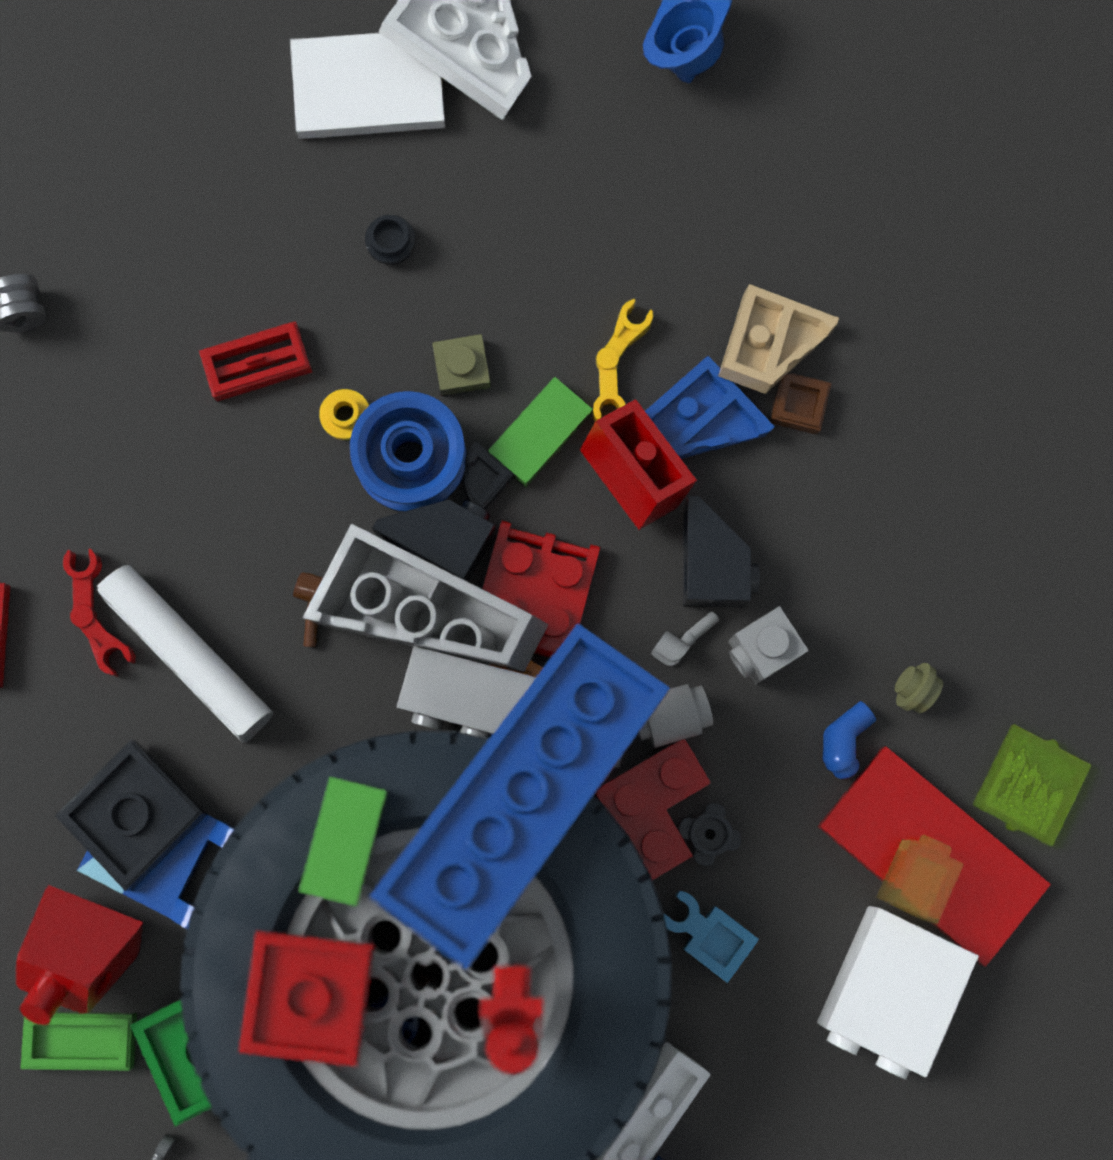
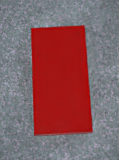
[817,746,1051,967]

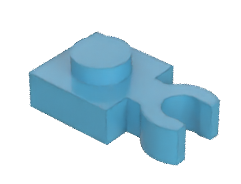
[664,890,759,983]

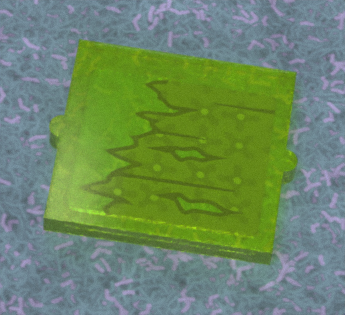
[972,724,1091,846]

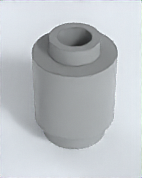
[638,684,713,748]

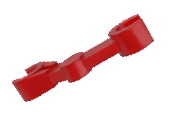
[63,549,136,677]

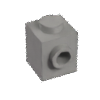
[728,606,809,684]

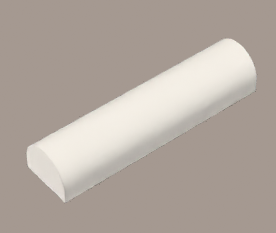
[97,565,273,743]

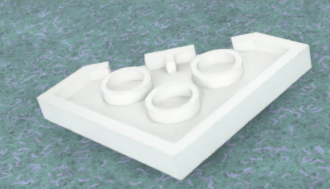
[379,0,531,120]

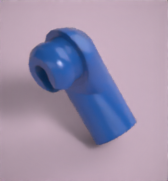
[823,701,876,779]

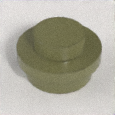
[895,663,943,714]

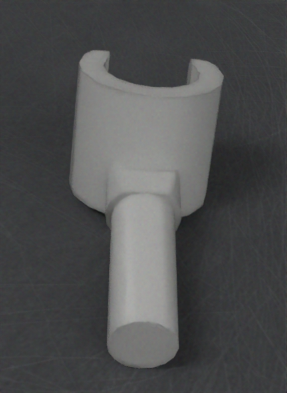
[651,611,719,667]

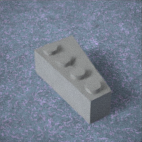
[303,524,548,672]
[397,646,622,768]

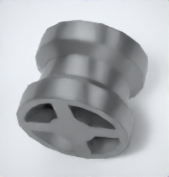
[0,274,46,332]

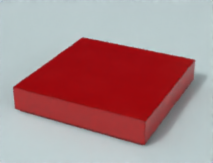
[238,930,375,1067]

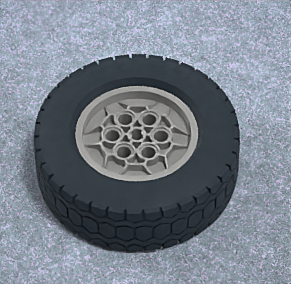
[180,730,671,1160]

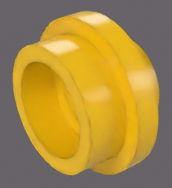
[319,389,369,440]

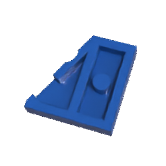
[645,356,774,459]

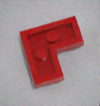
[595,739,711,880]

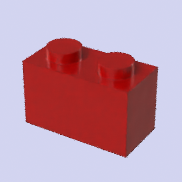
[580,399,697,530]

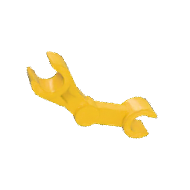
[592,299,653,421]

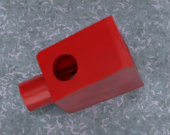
[16,885,143,1025]

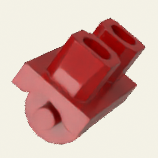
[480,966,543,1076]

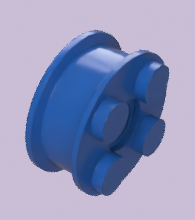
[350,391,466,512]

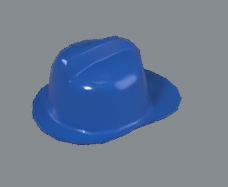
[643,0,732,83]

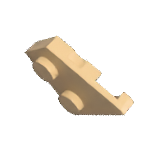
[718,284,839,394]

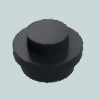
[365,215,415,265]

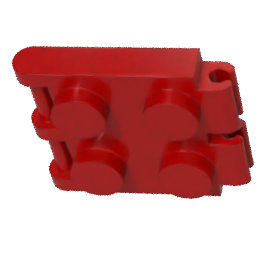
[482,521,601,658]

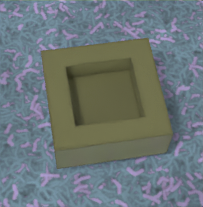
[432,334,491,396]

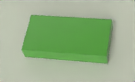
[488,377,593,487]
[299,777,388,906]
[21,1012,137,1071]

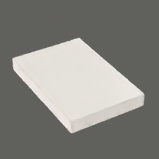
[290,33,445,139]

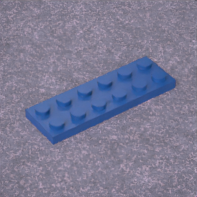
[370,623,670,971]

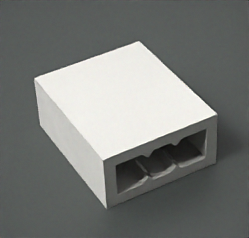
[817,906,978,1080]

